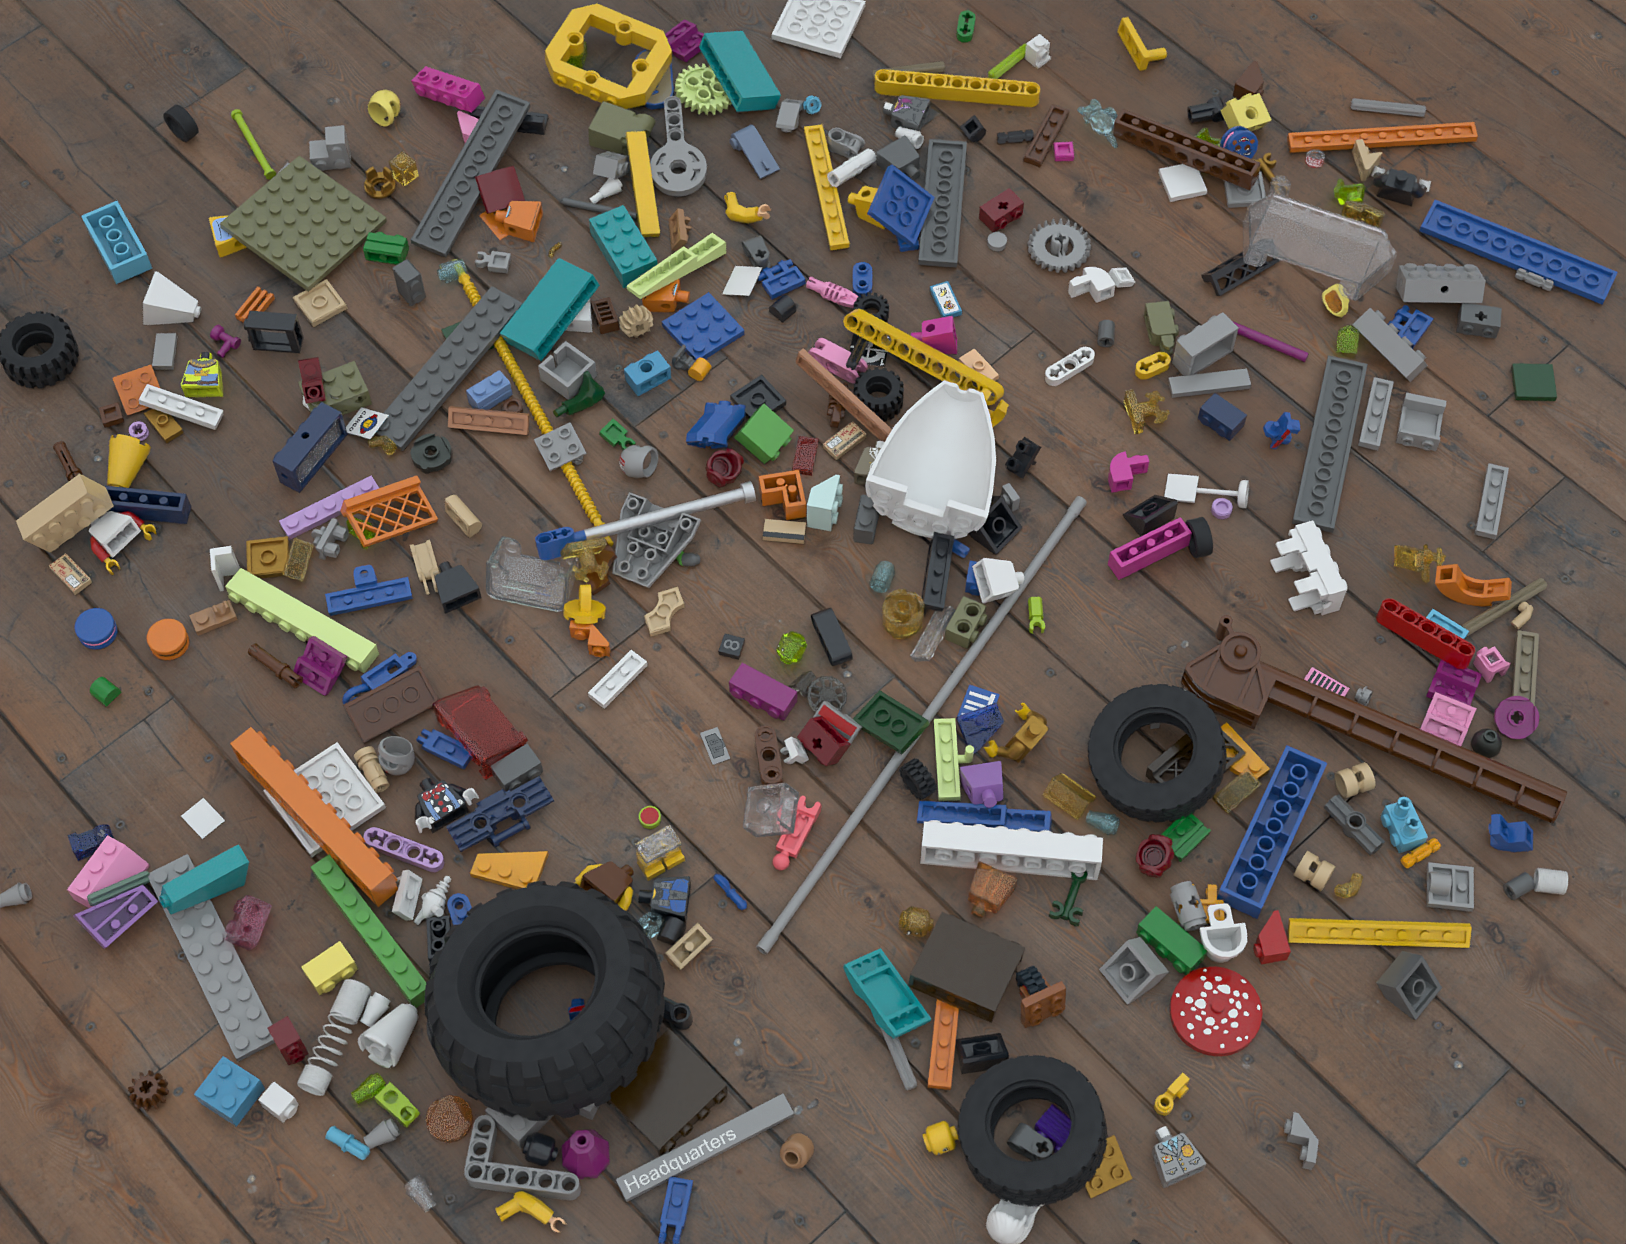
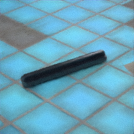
[846,337,869,370]

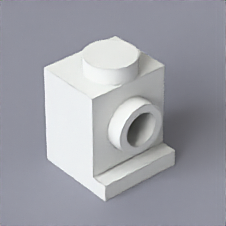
[1025,34,1051,69]

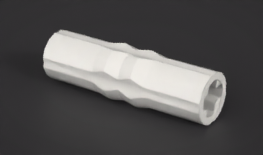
[827,148,877,187]

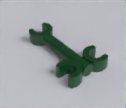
[1049,871,1088,926]

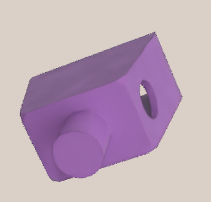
[960,761,1003,808]

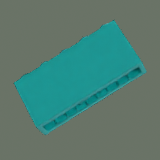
[699,31,781,112]
[500,258,600,361]

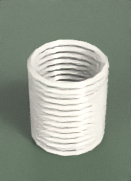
[1534,868,1568,895]

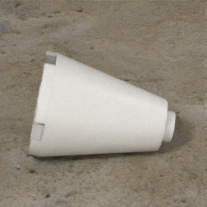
[358,1004,419,1068]

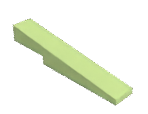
[627,233,726,299]

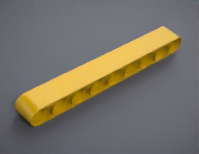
[874,69,1040,107]
[843,309,1004,405]

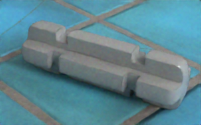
[1515,268,1554,291]

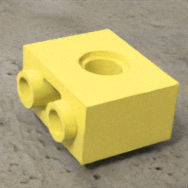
[1221,93,1271,131]

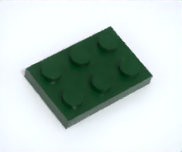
[853,690,929,755]

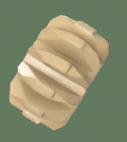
[619,304,653,338]

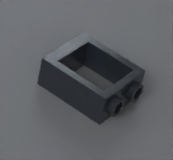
[244,311,304,353]

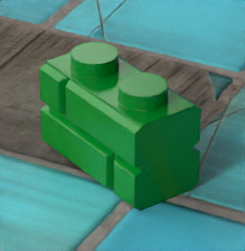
[363,232,409,265]

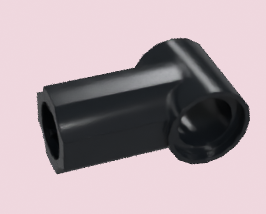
[1187,97,1225,123]
[663,996,693,1030]

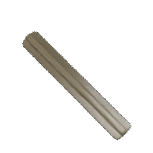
[872,61,945,81]

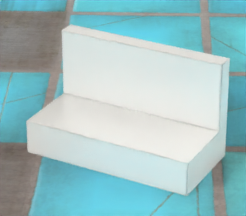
[210,546,240,591]

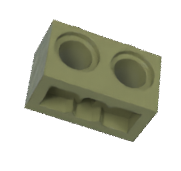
[945,596,988,649]

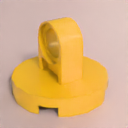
[563,585,606,624]

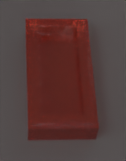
[792,436,819,476]

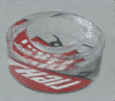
[1305,149,1325,168]

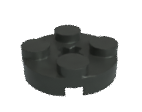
[410,434,452,474]

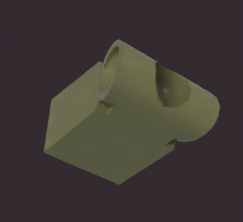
[588,101,656,156]

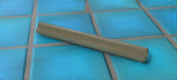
[1462,578,1547,636]

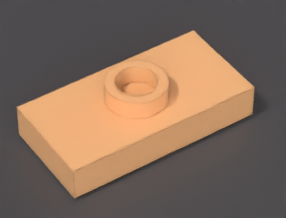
[959,349,999,381]

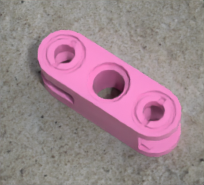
[808,338,868,384]

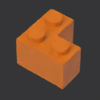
[758,470,806,520]

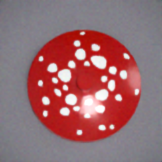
[1169,967,1262,1056]

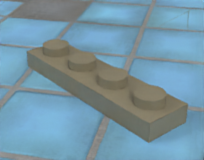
[1512,630,1539,706]

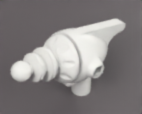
[414,876,451,925]

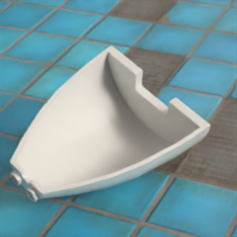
[865,381,996,539]

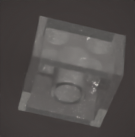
[743,783,799,838]

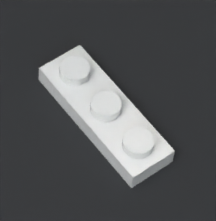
[588,650,647,709]

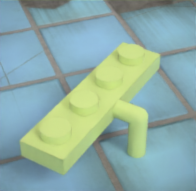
[933,718,974,801]

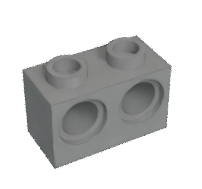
[593,151,630,179]

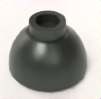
[1471,729,1502,758]

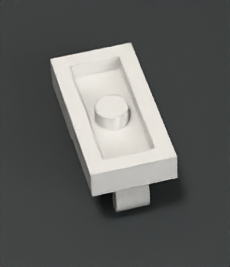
[392,870,422,921]

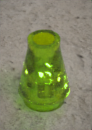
[351,1072,386,1104]

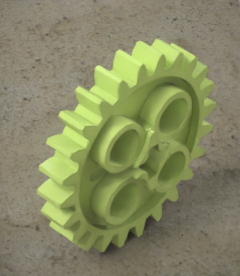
[675,63,732,115]

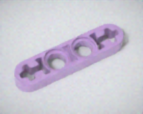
[363,827,444,872]

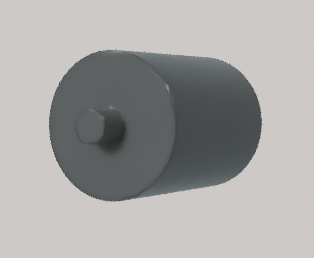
[1097,320,1115,347]
[1503,872,1535,901]

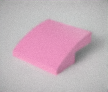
[1420,692,1477,746]

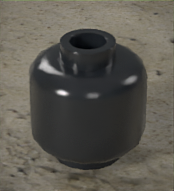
[522,1132,559,1167]

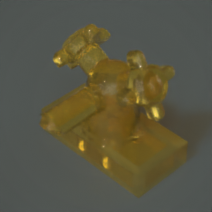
[1123,389,1170,434]
[560,537,609,582]
[1394,544,1446,583]

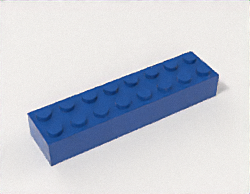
[1217,745,1327,919]

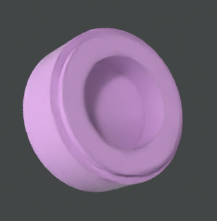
[1211,498,1233,519]

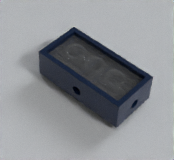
[272,402,348,493]

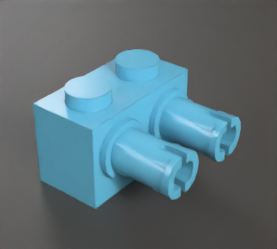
[1381,797,1428,853]

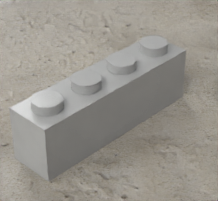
[1352,308,1428,382]

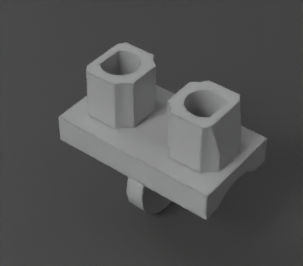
[311,518,349,560]

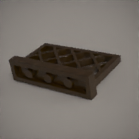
[1145,730,1246,783]

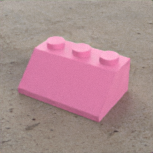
[67,835,150,908]

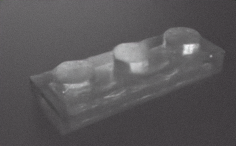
[910,606,956,662]

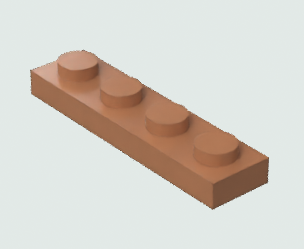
[448,406,530,435]

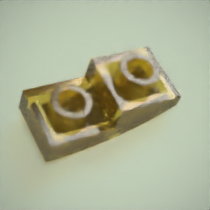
[1341,200,1385,229]
[282,538,314,582]
[1214,768,1262,813]

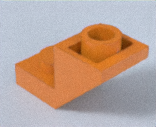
[569,620,611,657]

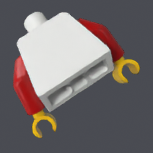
[89,511,156,575]

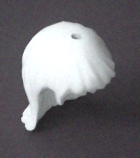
[986,1199,1044,1244]

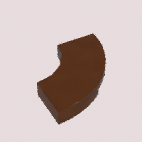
[586,539,617,596]

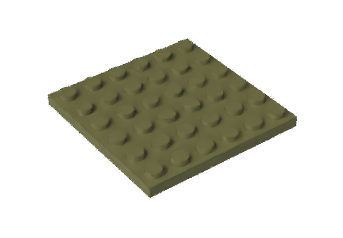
[220,156,387,292]

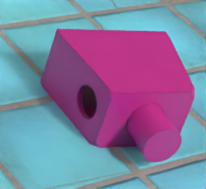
[911,316,957,354]

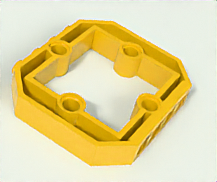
[545,4,672,109]

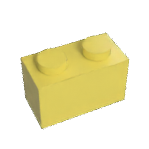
[301,941,358,995]

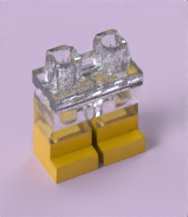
[635,825,685,881]

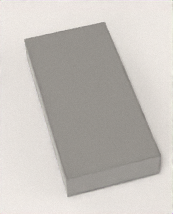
[152,333,178,370]

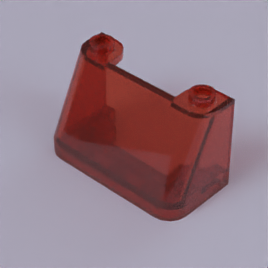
[432,685,528,780]

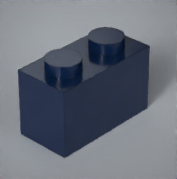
[1198,393,1247,441]

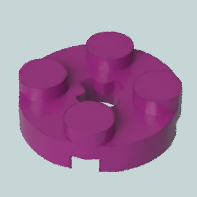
[1494,696,1539,739]

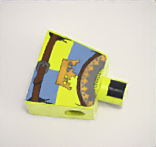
[181,352,223,397]

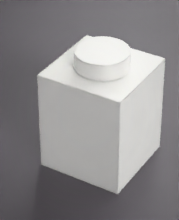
[258,1082,299,1123]

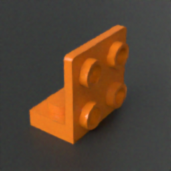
[112,365,160,415]

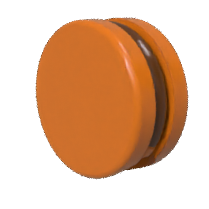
[147,619,189,660]

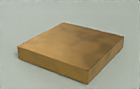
[246,536,290,579]

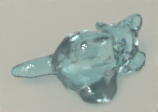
[1077,99,1118,148]

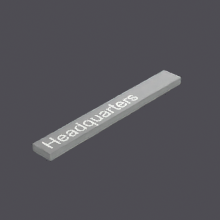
[616,1094,794,1202]

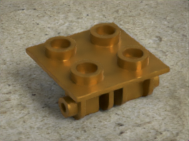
[1085,1135,1132,1198]

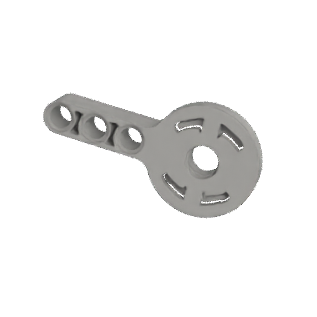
[650,96,707,196]

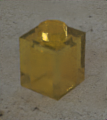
[389,151,419,187]

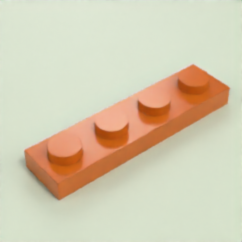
[927,999,959,1090]

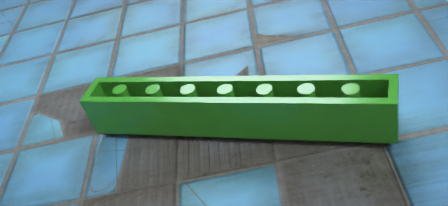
[311,854,426,1008]

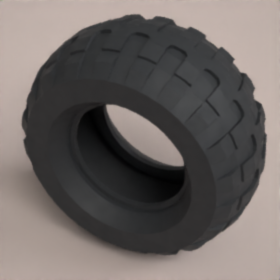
[424,881,665,1121]

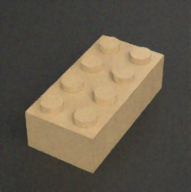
[16,474,114,553]

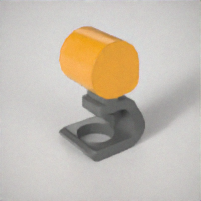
[672,344,711,381]

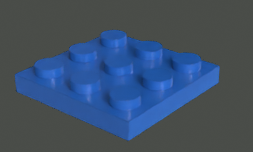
[867,165,935,246]
[662,292,745,360]

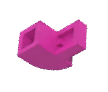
[1108,451,1149,492]

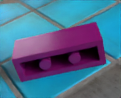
[729,663,797,721]

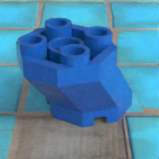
[686,401,746,449]

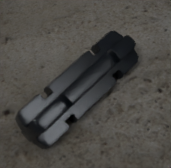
[997,129,1034,144]

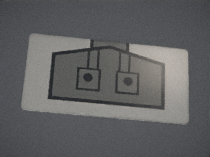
[700,727,730,764]

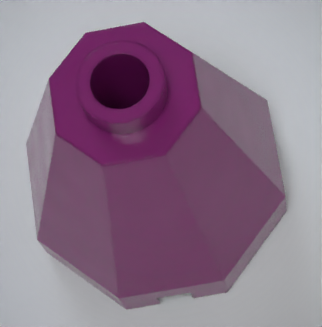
[562,1129,610,1180]

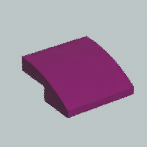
[665,19,704,62]
[293,636,348,696]
[1426,660,1482,705]

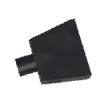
[434,561,482,614]

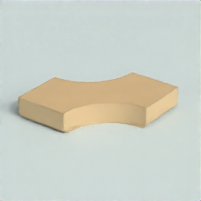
[644,587,684,637]

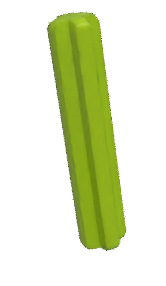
[988,44,1026,79]

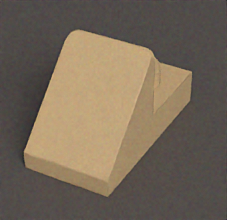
[1352,139,1382,182]

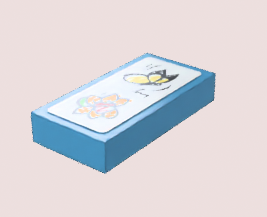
[930,281,962,318]

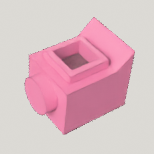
[1473,646,1511,683]

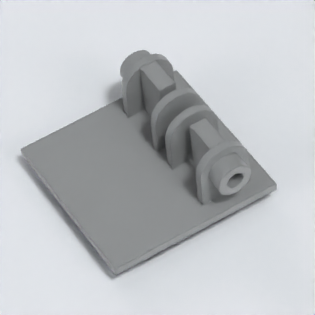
[534,423,587,471]

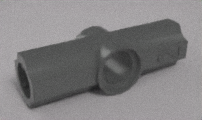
[1324,794,1385,855]

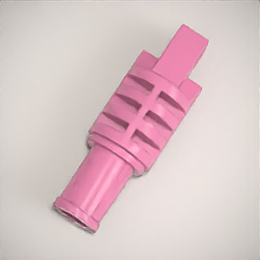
[806,277,858,309]

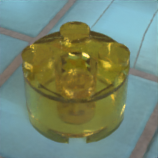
[882,589,924,639]

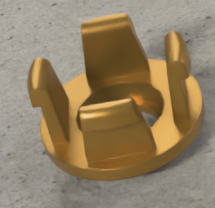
[364,167,396,199]

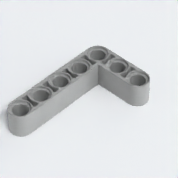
[464,1115,581,1200]

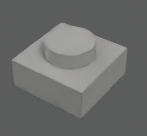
[1001,483,1020,512]

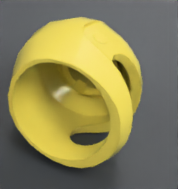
[368,90,401,127]

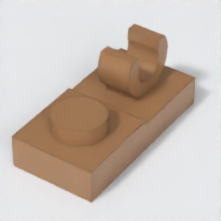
[669,208,691,251]
[189,600,238,636]

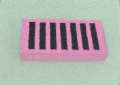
[1304,667,1350,697]

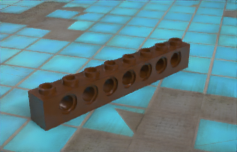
[1113,109,1260,190]

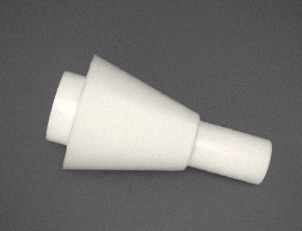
[589,178,623,204]

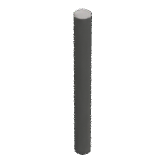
[562,197,637,220]

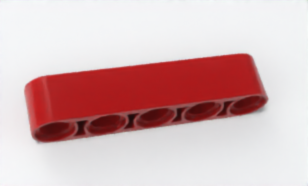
[1376,598,1475,669]

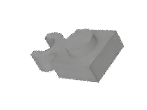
[475,251,511,273]

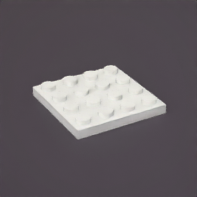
[772,0,865,58]
[263,742,386,857]

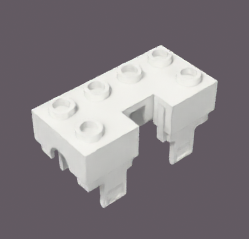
[1270,521,1347,615]

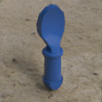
[713,874,747,910]

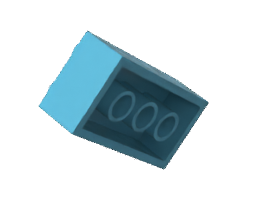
[81,201,152,284]

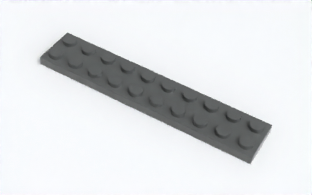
[411,89,531,258]
[374,286,523,452]
[1292,355,1368,533]

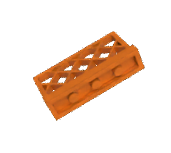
[340,475,438,548]

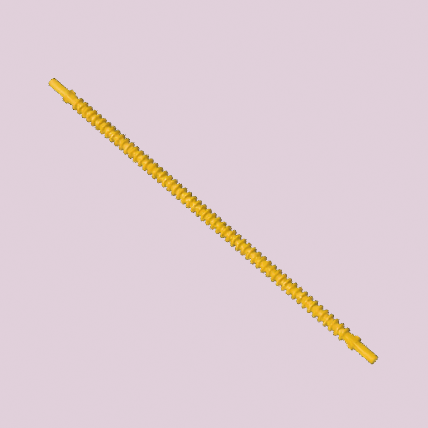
[452,261,614,547]

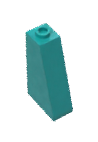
[159,845,249,915]

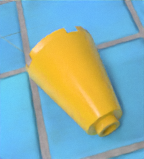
[107,434,151,488]

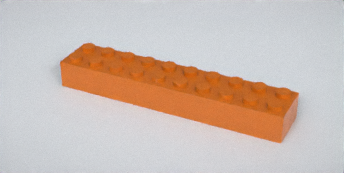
[230,727,398,907]

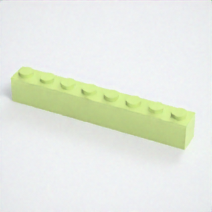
[225,568,379,673]

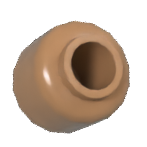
[780,1133,814,1169]

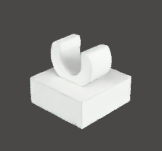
[780,737,809,764]

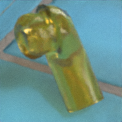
[368,435,397,455]

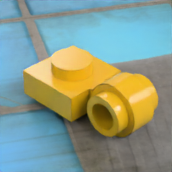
[1154,1073,1190,1115]

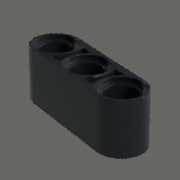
[810,607,853,666]

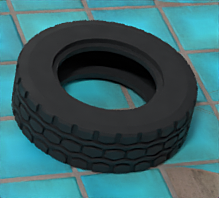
[1087,684,1227,822]
[957,1055,1107,1206]

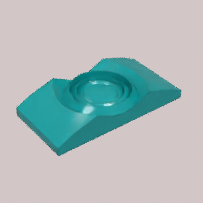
[843,948,931,1039]

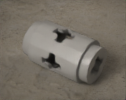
[1170,881,1207,932]

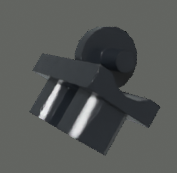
[1005,437,1041,479]

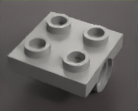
[1427,862,1474,912]

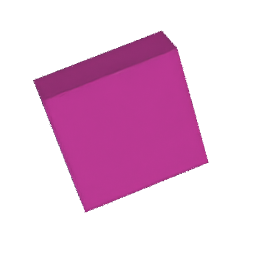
[1053,142,1074,161]

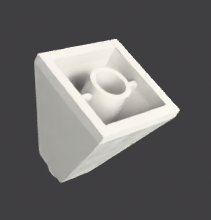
[143,272,201,325]

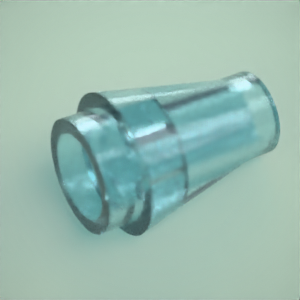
[1086,810,1120,835]

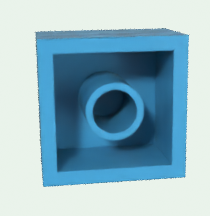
[194,1056,265,1127]

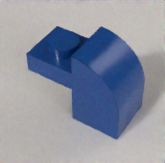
[1488,814,1533,852]

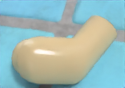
[1511,602,1533,630]

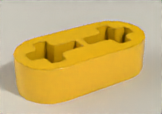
[1135,352,1171,380]

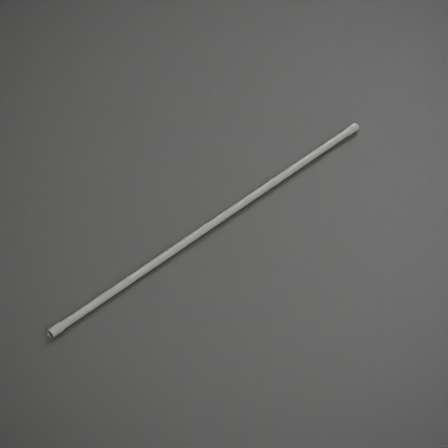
[756,496,1087,955]

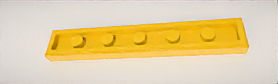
[626,131,660,237]

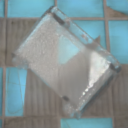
[486,536,582,612]

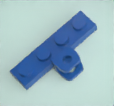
[325,565,413,616]

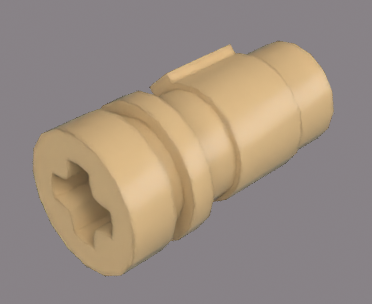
[354,746,389,793]

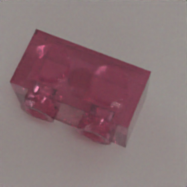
[225,895,272,951]

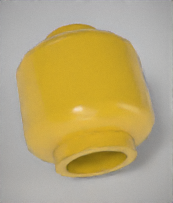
[923,1121,959,1155]

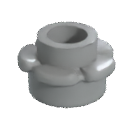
[1354,686,1373,706]

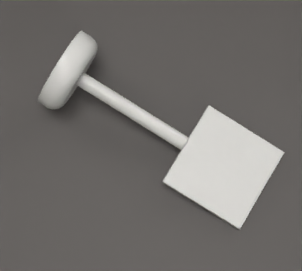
[1164,474,1249,509]

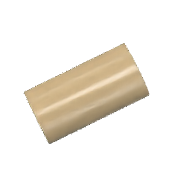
[445,495,482,538]
[664,923,713,971]

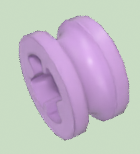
[129,421,149,441]

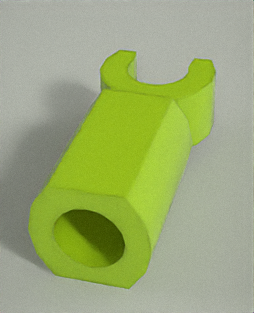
[1028,597,1045,633]

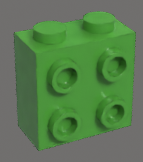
[734,404,794,464]

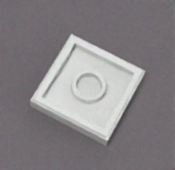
[1158,164,1207,202]

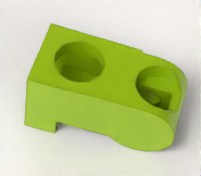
[375,1082,420,1128]

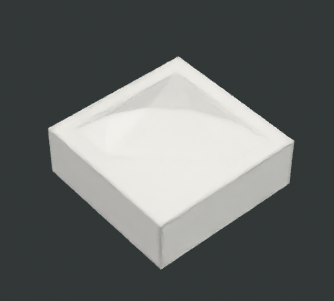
[1109,268,1135,288]

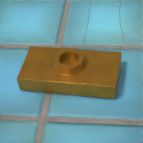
[144,409,184,444]

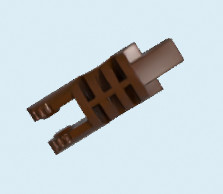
[827,382,848,428]

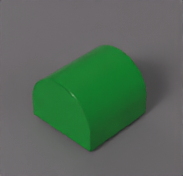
[90,677,122,707]

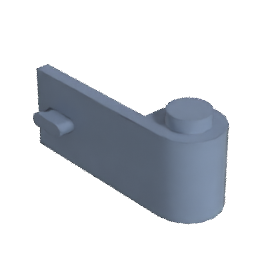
[730,125,780,179]

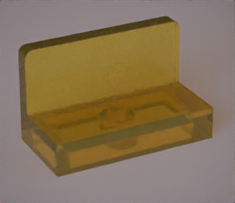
[1042,773,1096,820]

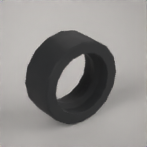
[163,104,199,142]
[1185,517,1213,558]

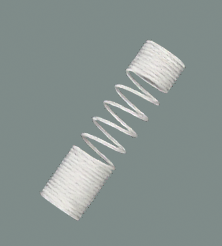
[297,979,371,1096]

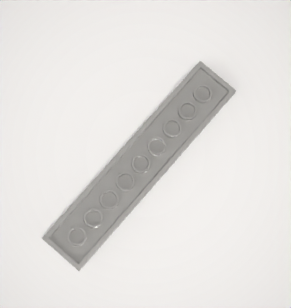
[148,854,275,1062]

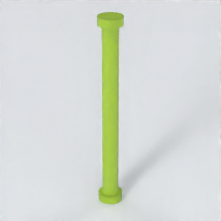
[231,109,276,180]

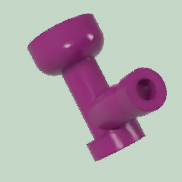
[210,325,241,358]

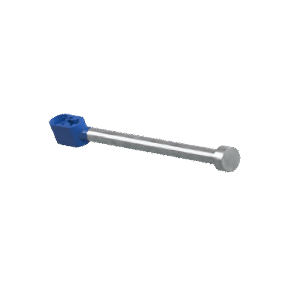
[535,481,756,560]

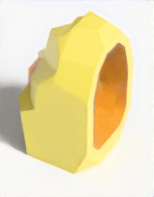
[1322,284,1349,318]

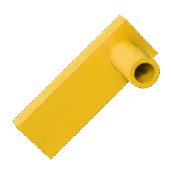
[1117,17,1167,71]

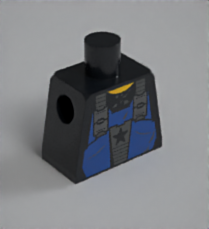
[638,876,691,924]

